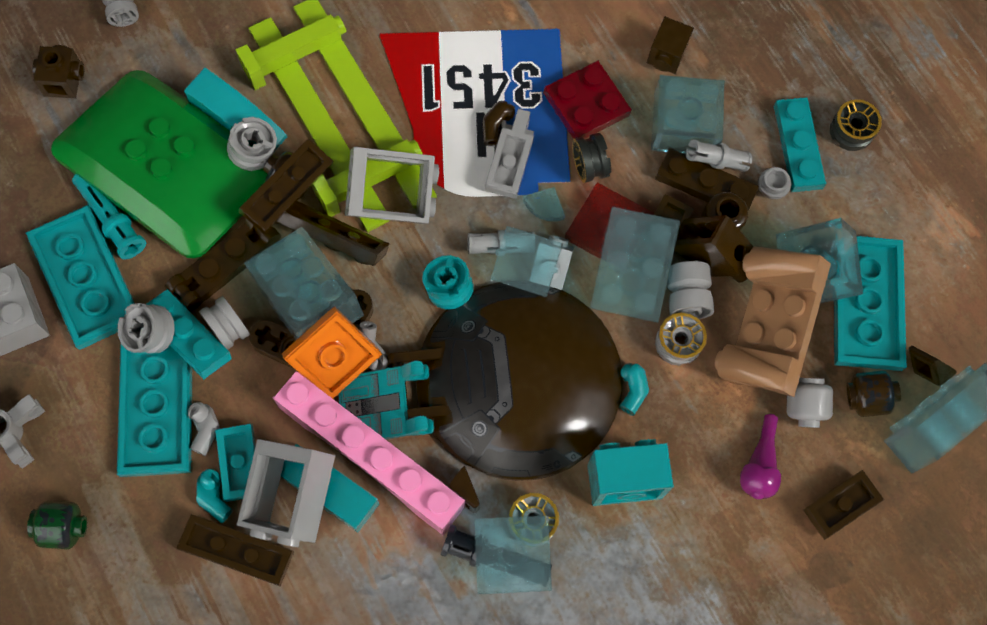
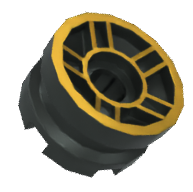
[830,99,882,151]
[572,132,611,183]

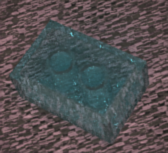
[589,207,680,323]
[244,227,364,340]
[884,363,987,473]

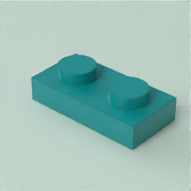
[215,424,256,502]

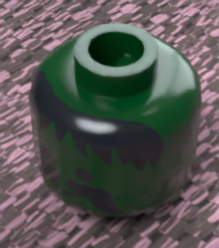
[27,501,87,550]

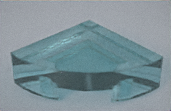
[523,187,565,221]

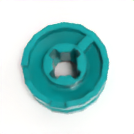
[422,255,474,310]

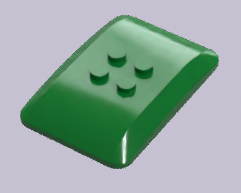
[51,70,267,258]

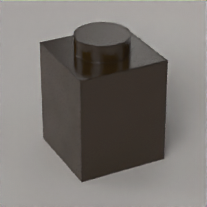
[647,16,694,74]

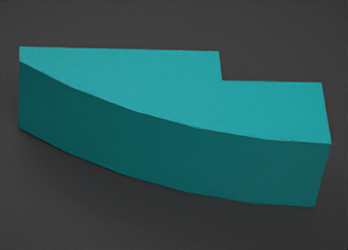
[184,68,287,153]
[281,444,380,533]

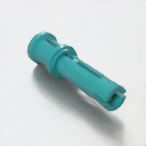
[72,174,147,259]

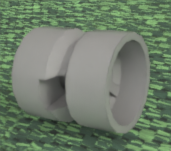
[666,261,714,319]

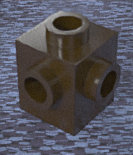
[32,45,85,99]

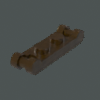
[165,219,281,311]

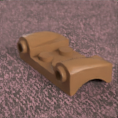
[715,246,831,397]

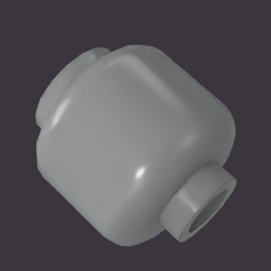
[786,378,833,428]

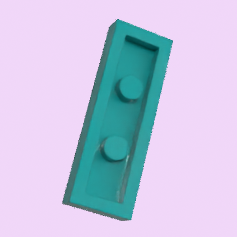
[774,97,826,192]
[146,289,232,380]

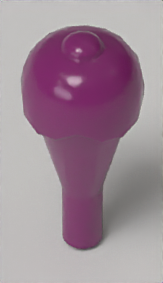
[740,414,781,500]

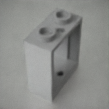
[345,147,439,224]
[236,439,335,547]

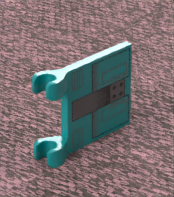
[339,361,434,439]

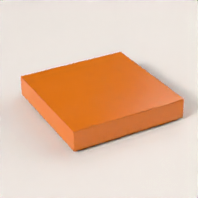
[282,306,382,399]

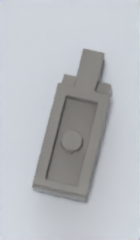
[485,109,534,199]

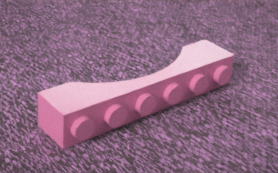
[273,371,465,535]

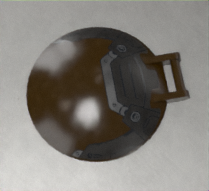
[386,280,623,481]

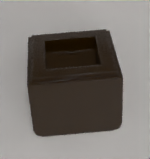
[908,345,957,387]
[448,466,480,513]

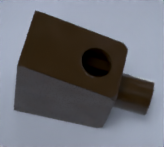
[669,215,753,283]

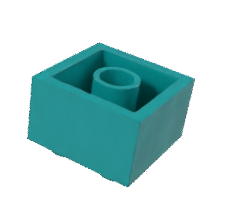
[587,439,674,506]

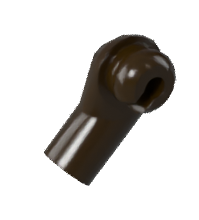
[483,101,515,146]

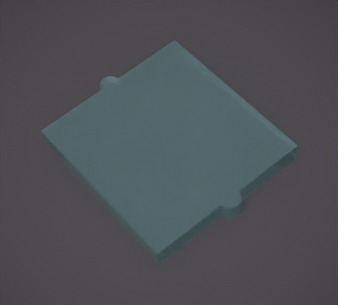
[491,226,563,297]

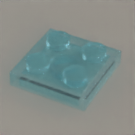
[474,515,552,595]

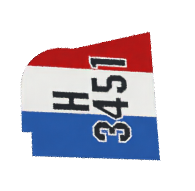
[380,29,570,197]

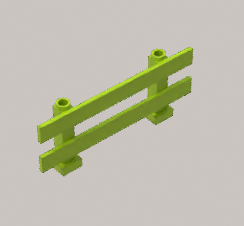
[236,0,437,233]

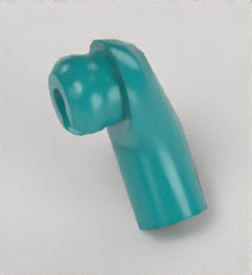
[620,363,649,416]
[196,469,233,523]

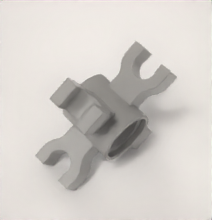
[0,394,45,469]

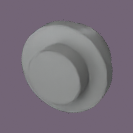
[758,167,791,199]

